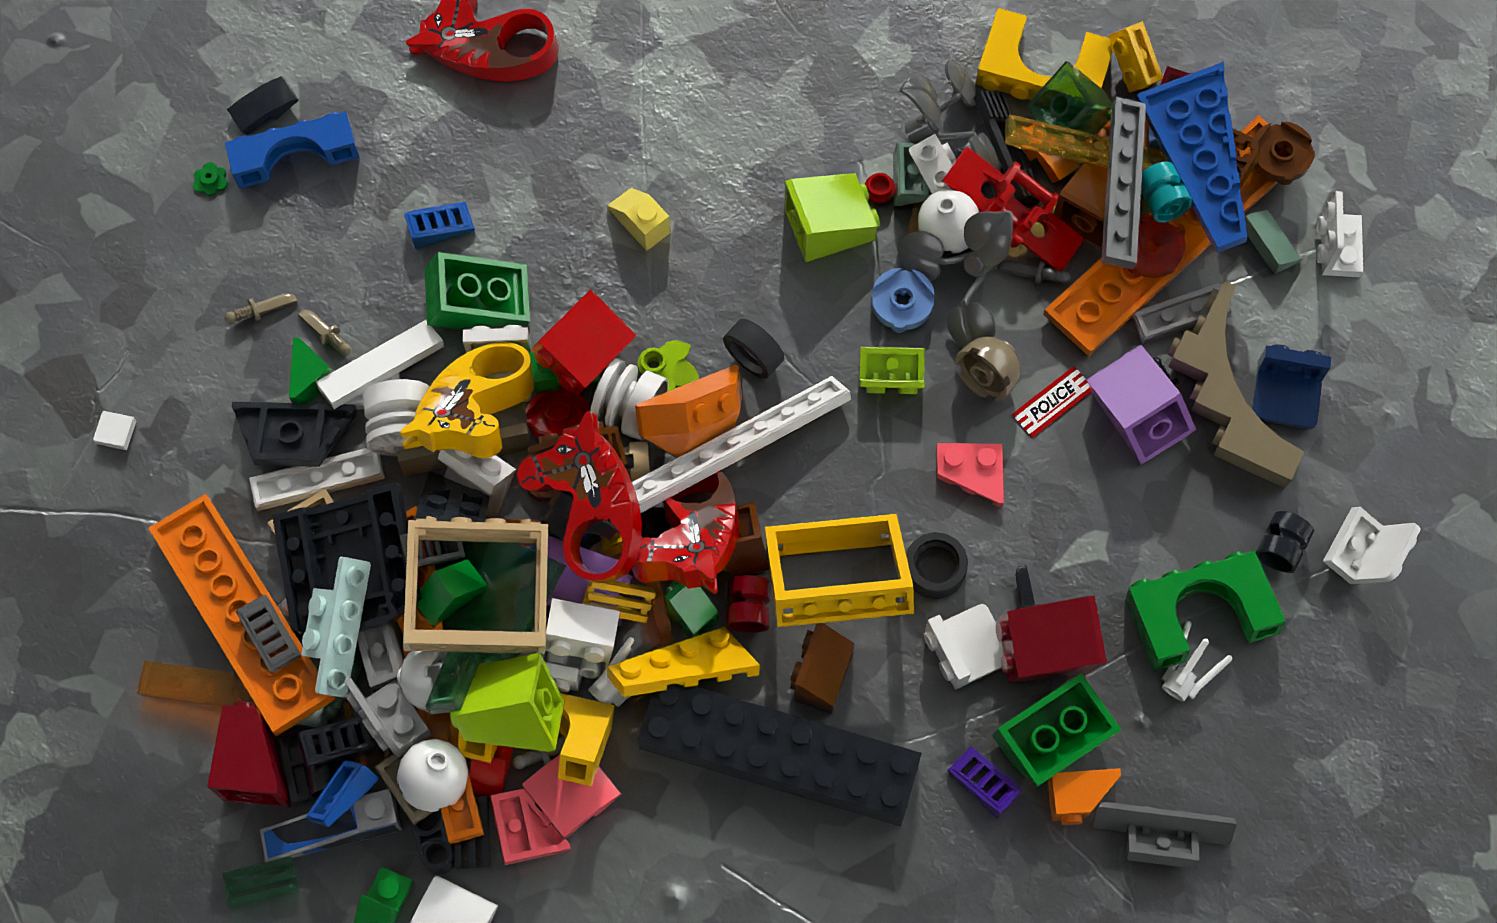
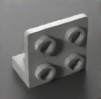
[345,677,432,758]

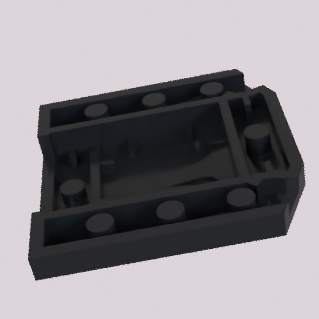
[272,482,422,633]

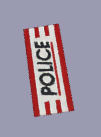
[1011,366,1092,438]

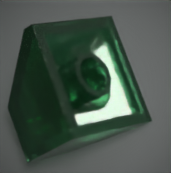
[1026,61,1112,149]

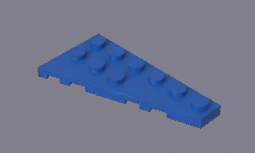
[1136,62,1247,253]

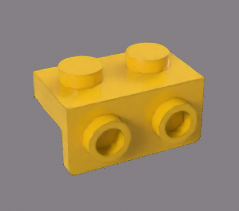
[1108,21,1163,93]

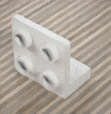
[1316,191,1363,277]

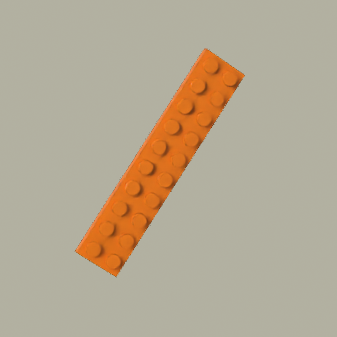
[1043,115,1288,357]

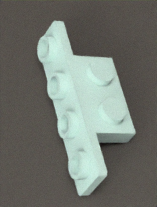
[301,557,371,698]

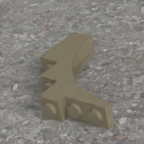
[1167,280,1305,488]

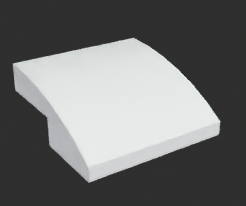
[410,875,498,923]

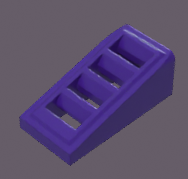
[947,746,1023,819]

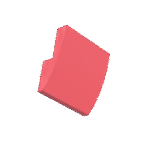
[522,754,622,838]

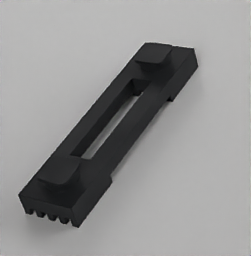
[973,91,1043,203]

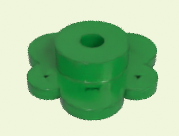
[193,162,228,196]

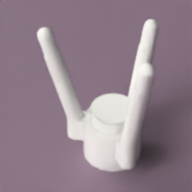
[1161,621,1232,702]
[588,637,634,707]

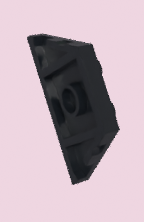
[232,402,358,467]
[414,471,490,523]

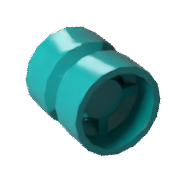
[1141,161,1192,222]

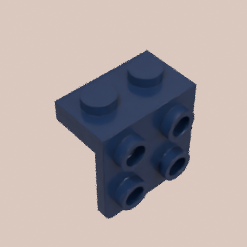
[1252,344,1331,429]

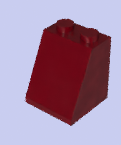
[996,595,1107,684]
[207,701,291,808]

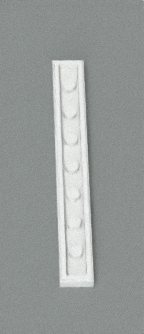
[632,376,851,513]

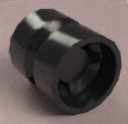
[1256,511,1315,573]

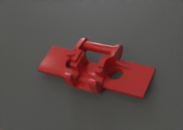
[942,146,1084,272]

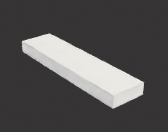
[316,320,444,409]
[249,448,385,511]

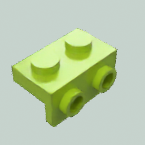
[859,347,925,394]

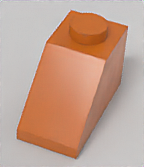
[1047,768,1121,825]

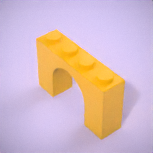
[975,8,1113,117]
[458,693,614,786]

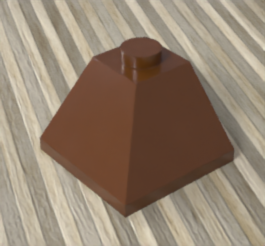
[722,502,769,576]

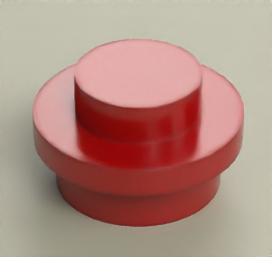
[865,173,895,203]

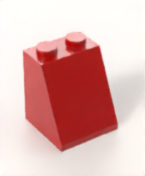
[531,289,637,395]

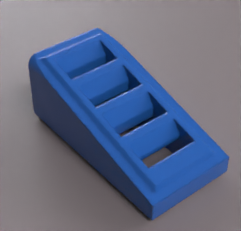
[404,202,475,249]
[306,760,379,827]

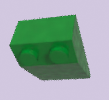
[424,252,530,329]

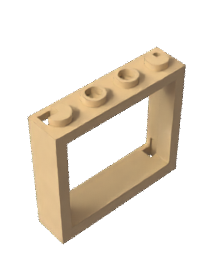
[403,516,548,654]

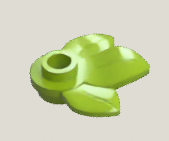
[637,340,699,391]

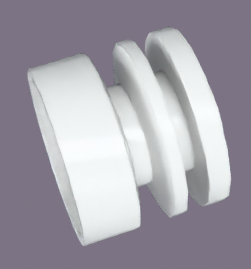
[590,358,669,441]
[363,379,429,456]

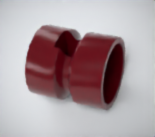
[726,576,771,633]

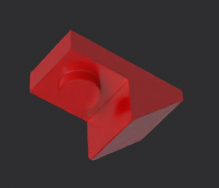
[470,745,515,799]

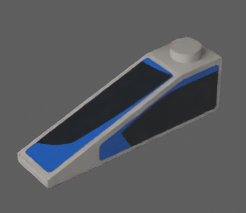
[260,789,403,865]

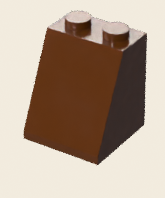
[1054,152,1142,251]

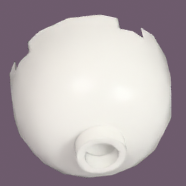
[918,189,980,254]
[397,651,460,711]
[396,739,468,812]

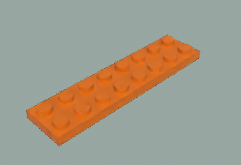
[148,494,336,736]

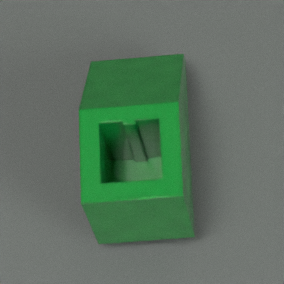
[665,581,719,638]

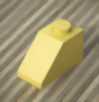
[607,188,671,251]

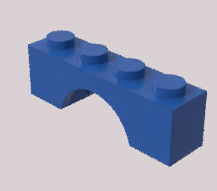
[225,111,360,189]

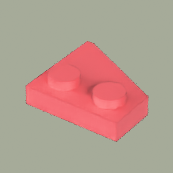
[936,443,1004,507]
[490,788,570,865]

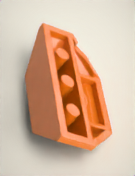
[635,365,742,458]

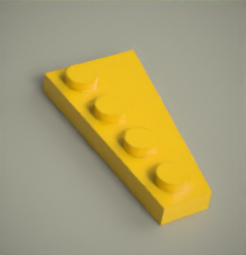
[607,627,760,697]

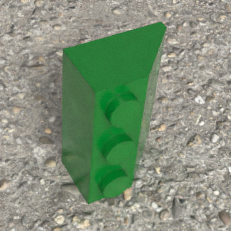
[992,673,1122,787]

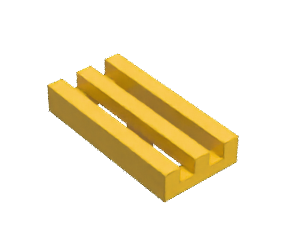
[582,580,656,623]

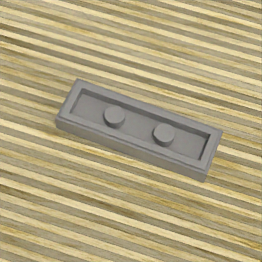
[1131,283,1232,344]

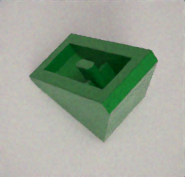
[289,338,332,403]
[416,559,488,628]

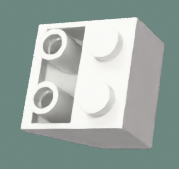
[541,598,620,678]

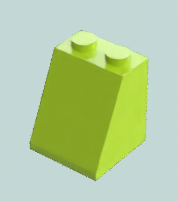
[784,173,880,263]
[450,653,565,752]

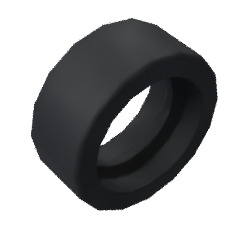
[723,319,785,379]
[906,532,968,599]

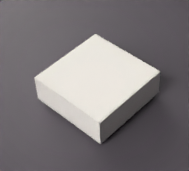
[93,411,136,450]

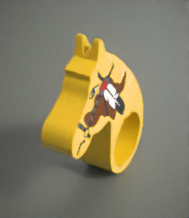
[400,342,534,458]

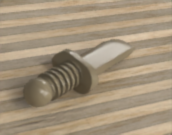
[224,293,298,324]
[297,310,352,356]

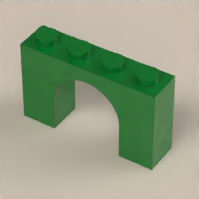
[1125,550,1286,672]

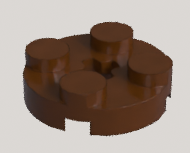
[1250,122,1315,185]

